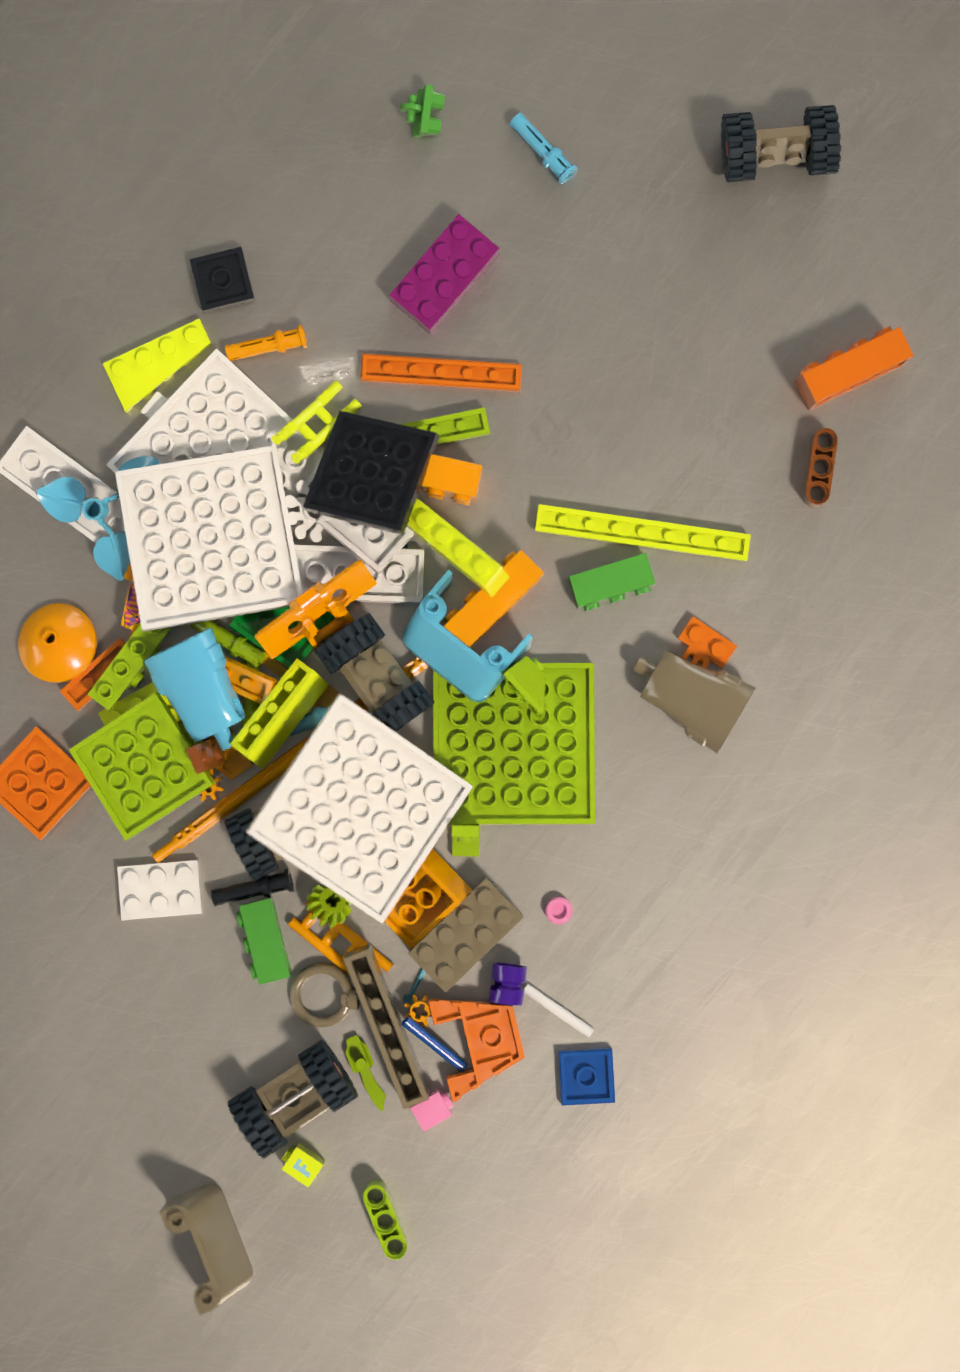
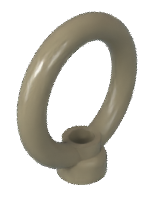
[290,963,360,1028]

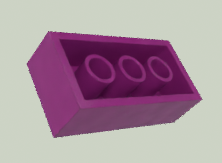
[389,214,500,335]

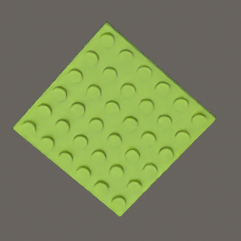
[433,663,596,825]

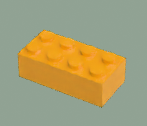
[444,550,544,648]

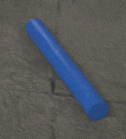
[401,1016,468,1072]

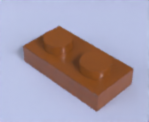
[186,738,227,775]

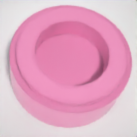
[545,897,572,924]

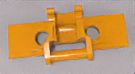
[254,559,377,659]

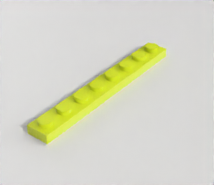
[535,504,751,562]

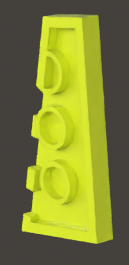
[103,319,212,413]

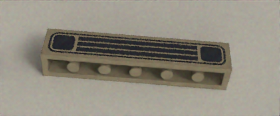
[343,943,430,1109]

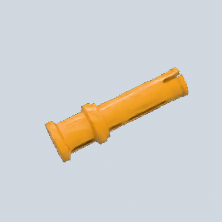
[225,324,308,362]

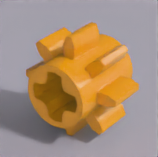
[200,769,225,801]
[404,994,431,1026]

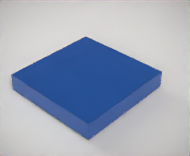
[558,1048,615,1106]

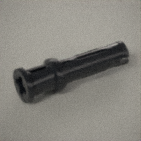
[211,868,294,907]

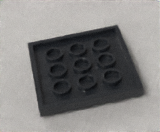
[303,411,439,535]

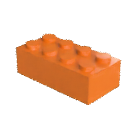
[795,326,914,410]

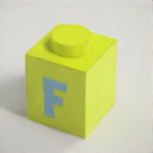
[281,1143,325,1187]

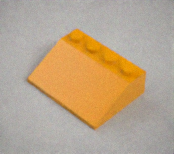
[384,848,472,949]

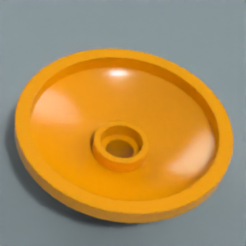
[18,603,97,683]

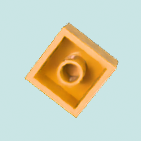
[422,454,483,506]

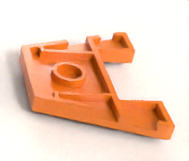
[428,999,525,1102]

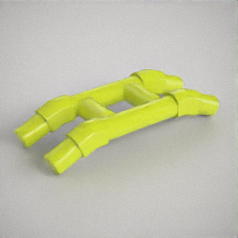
[272,380,362,464]

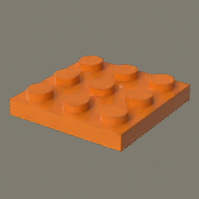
[0,726,91,840]

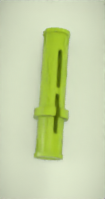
[190,620,266,667]

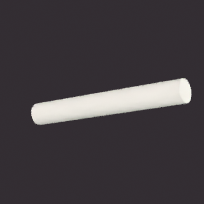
[524,984,594,1038]

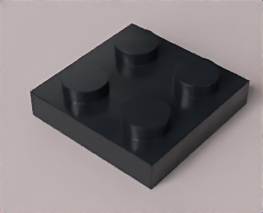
[189,247,255,313]

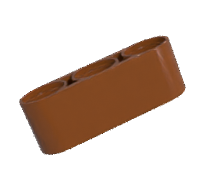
[802,428,838,508]

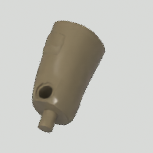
[633,650,755,754]

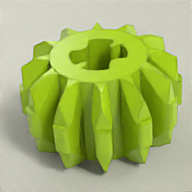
[306,884,352,928]

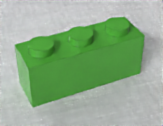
[568,553,656,611]
[236,896,292,985]

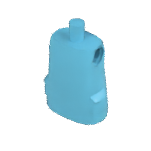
[144,627,245,751]

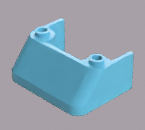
[402,570,533,702]

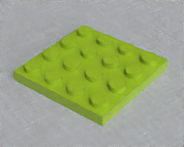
[69,692,216,841]

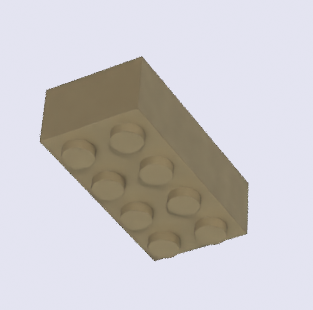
[408,877,524,993]

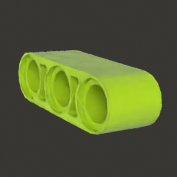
[363,1180,408,1260]

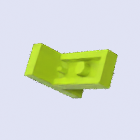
[452,824,480,857]

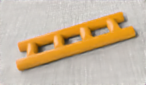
[288,901,394,976]

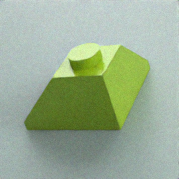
[503,656,545,719]

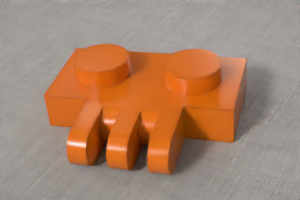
[677,616,737,669]

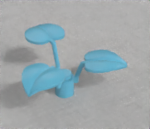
[36,456,160,581]

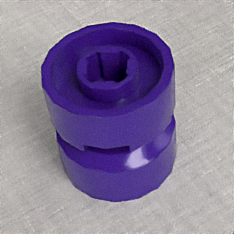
[489,963,527,1006]

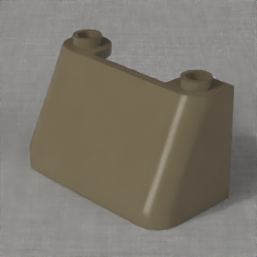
[160,1184,253,1315]

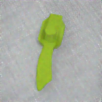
[345,1035,386,1111]

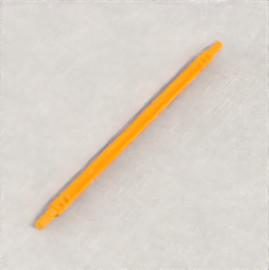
[152,657,429,863]

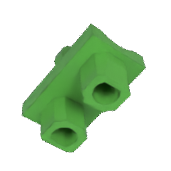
[400,84,445,139]

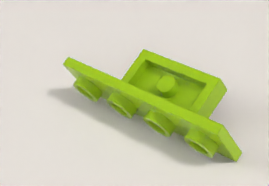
[87,624,172,711]

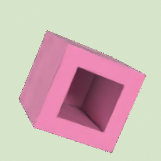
[410,1088,454,1131]

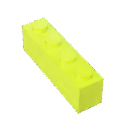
[230,659,329,770]

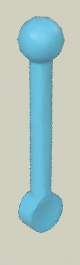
[403,969,425,1004]

